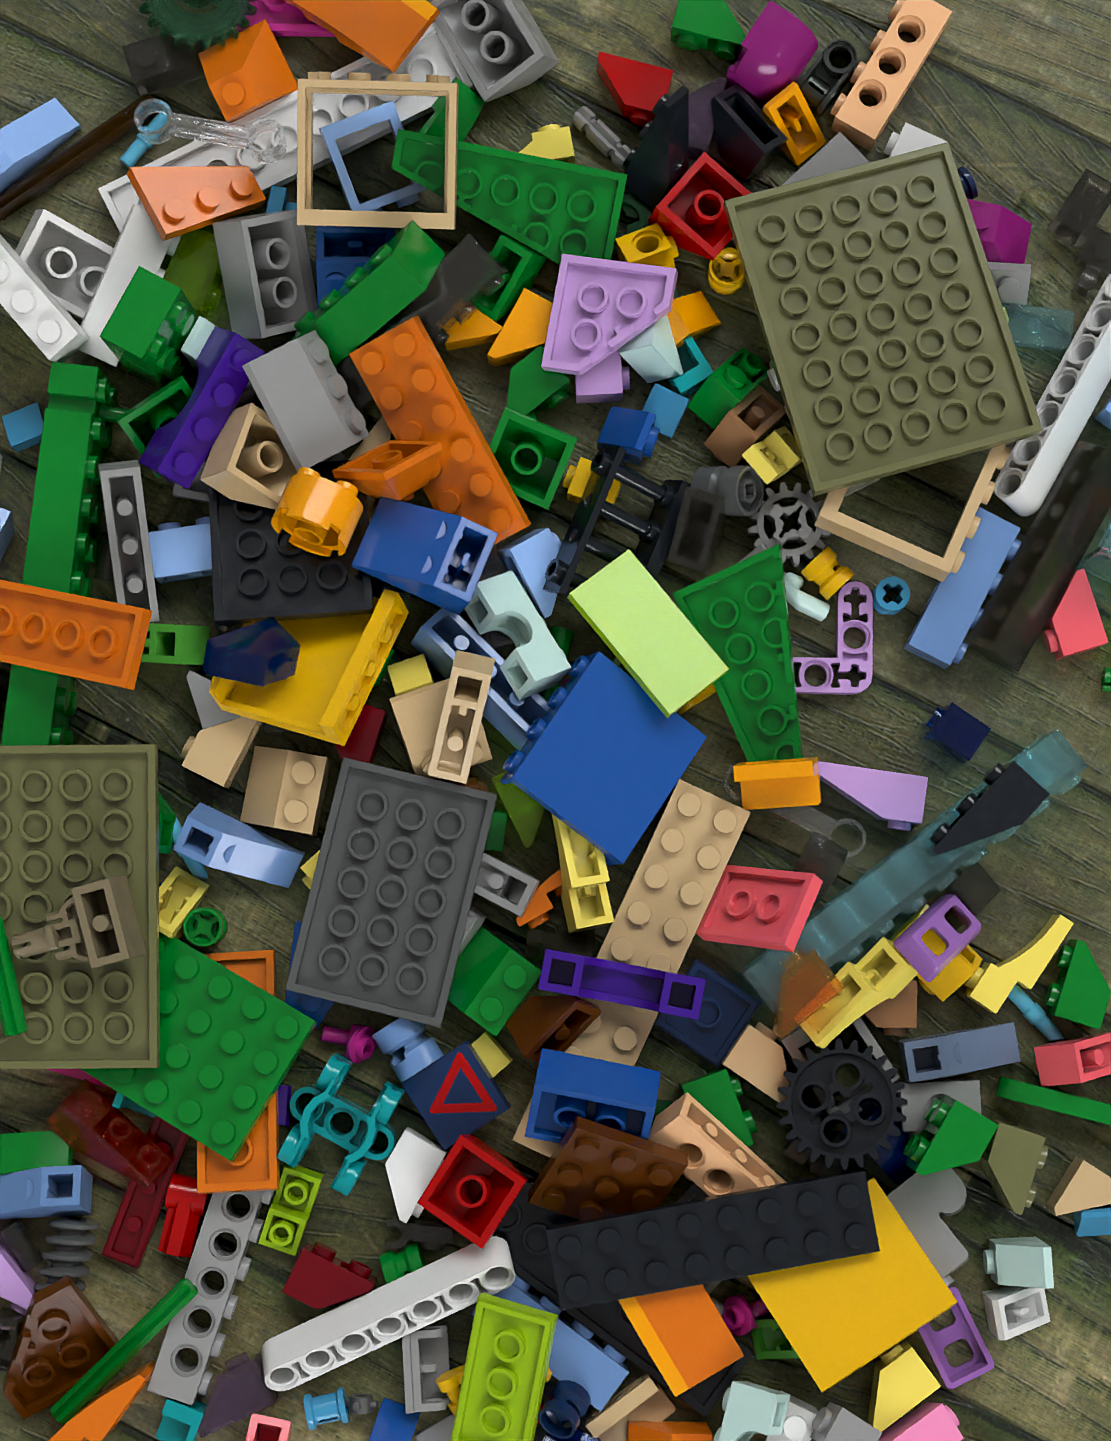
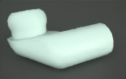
[784,572,830,621]

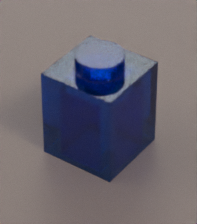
[925,702,991,763]

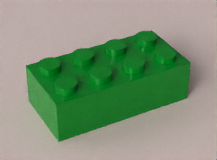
[100,266,199,389]

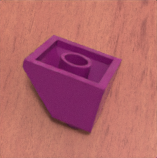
[967,199,1032,264]

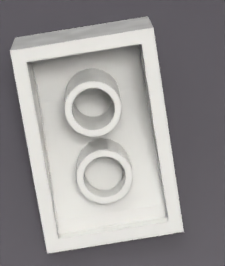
[15,209,114,320]

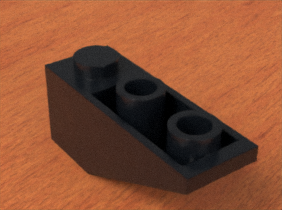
[623,86,689,210]
[926,761,1050,857]

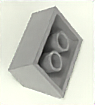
[430,0,560,102]
[212,209,318,339]
[242,330,370,472]

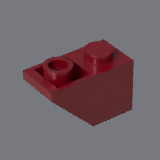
[282,1242,377,1310]

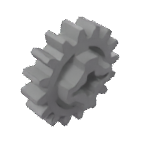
[747,482,831,567]

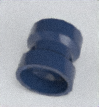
[538,1380,591,1439]

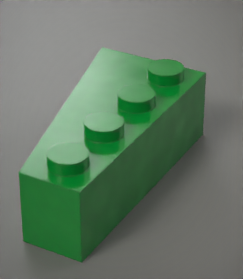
[291,220,446,367]

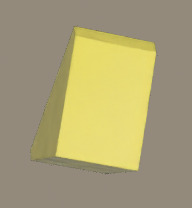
[159,866,209,938]

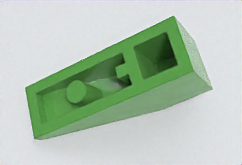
[141,623,210,665]

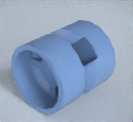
[372,1018,444,1082]

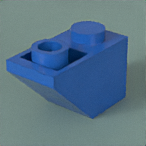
[597,406,660,466]

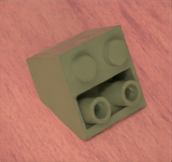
[978,1116,1048,1215]

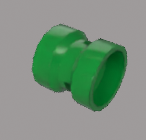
[183,908,228,946]
[379,1242,426,1284]

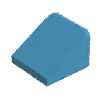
[642,383,689,439]
[2,402,44,452]
[1073,1204,1111,1237]

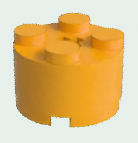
[271,467,363,557]

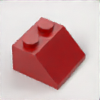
[647,152,751,261]
[417,1134,527,1249]

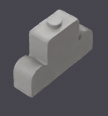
[887,1168,968,1287]

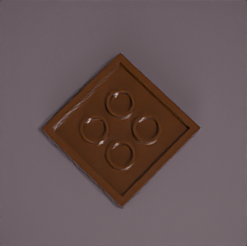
[528,1116,688,1220]

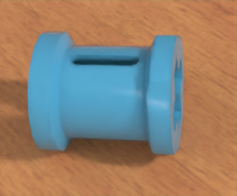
[872,576,910,615]
[304,1387,350,1430]

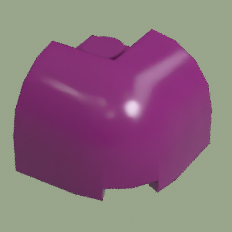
[723,0,818,108]

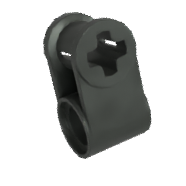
[796,39,858,117]

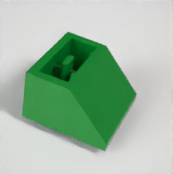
[903,1094,999,1176]

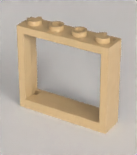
[297,71,459,229]
[814,444,1011,582]

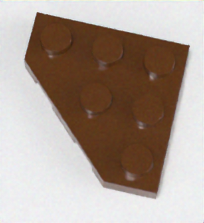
[3,1275,119,1419]

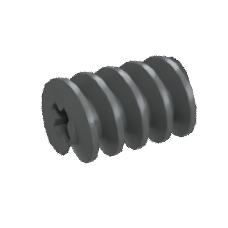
[34,1216,100,1292]

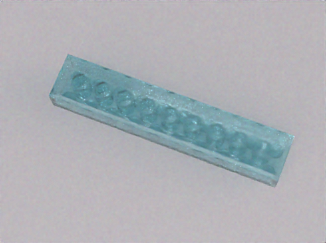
[738,729,1088,1013]

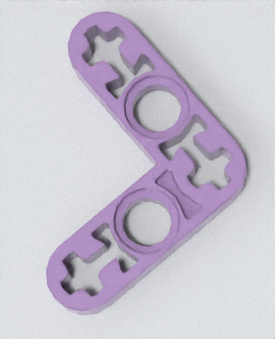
[793,581,873,695]

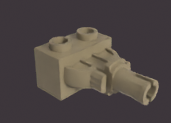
[11,876,147,969]

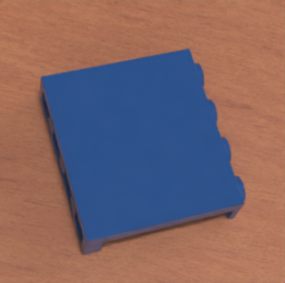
[500,651,707,866]

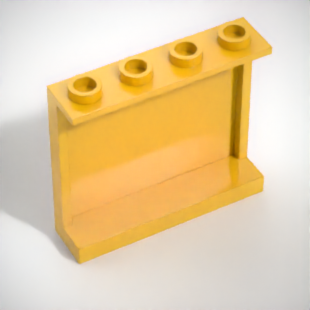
[208,589,409,746]
[747,1177,957,1393]

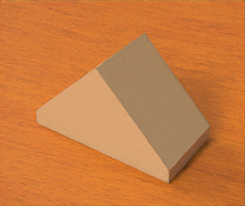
[1046,1156,1111,1216]

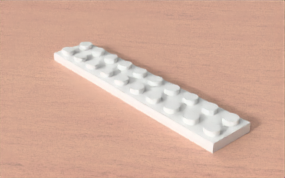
[98,22,474,236]

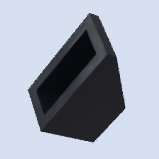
[710,83,788,181]

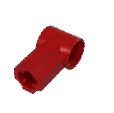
[158,1173,212,1258]

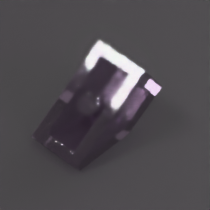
[689,77,727,161]
[198,1352,279,1438]

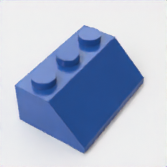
[525,1048,661,1143]

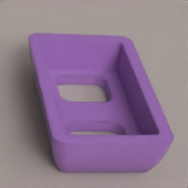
[894,894,981,982]
[918,1287,994,1389]

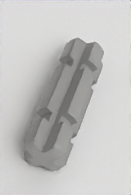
[572,106,632,171]

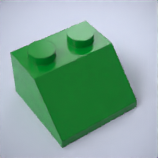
[116,375,193,478]
[489,407,578,509]
[448,926,542,1036]

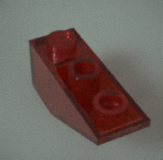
[45,1079,172,1188]

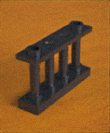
[543,447,691,595]

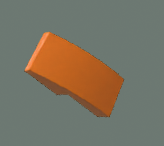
[516,869,562,930]

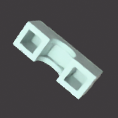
[465,570,572,700]
[713,1381,790,1441]

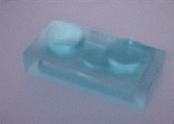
[1001,303,1075,352]

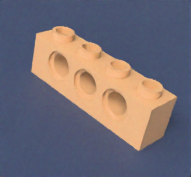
[830,0,952,152]
[648,1092,787,1197]

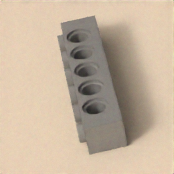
[147,1190,275,1405]

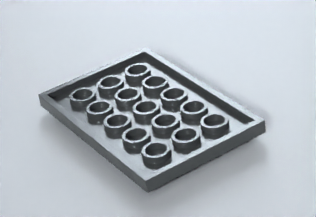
[285,757,498,1027]

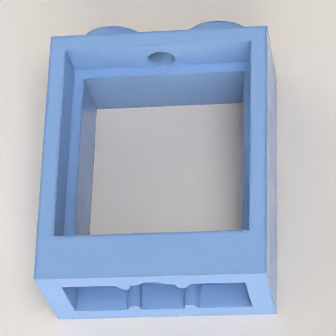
[319,101,426,211]

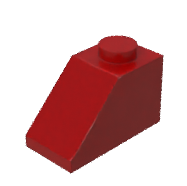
[597,51,673,127]

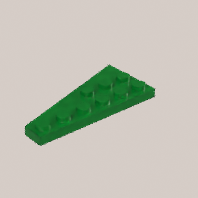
[391,129,628,265]
[672,544,803,762]

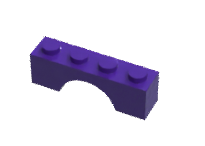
[138,326,265,489]
[538,948,706,1020]

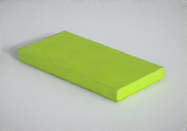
[567,549,729,718]
[451,1292,558,1441]

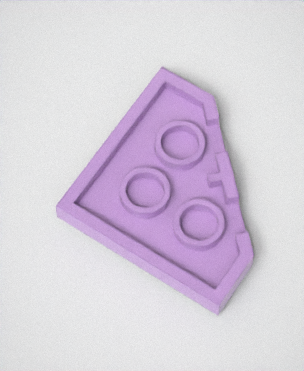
[541,254,678,376]

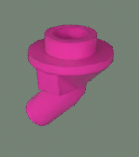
[320,1024,377,1064]
[722,1295,770,1336]

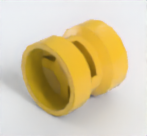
[707,247,745,295]
[801,546,855,600]

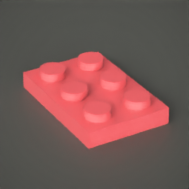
[696,865,823,952]

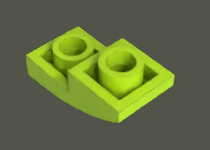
[258,1163,324,1256]

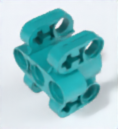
[277,1053,405,1196]

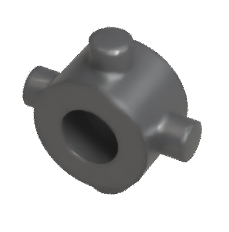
[345,1393,378,1414]

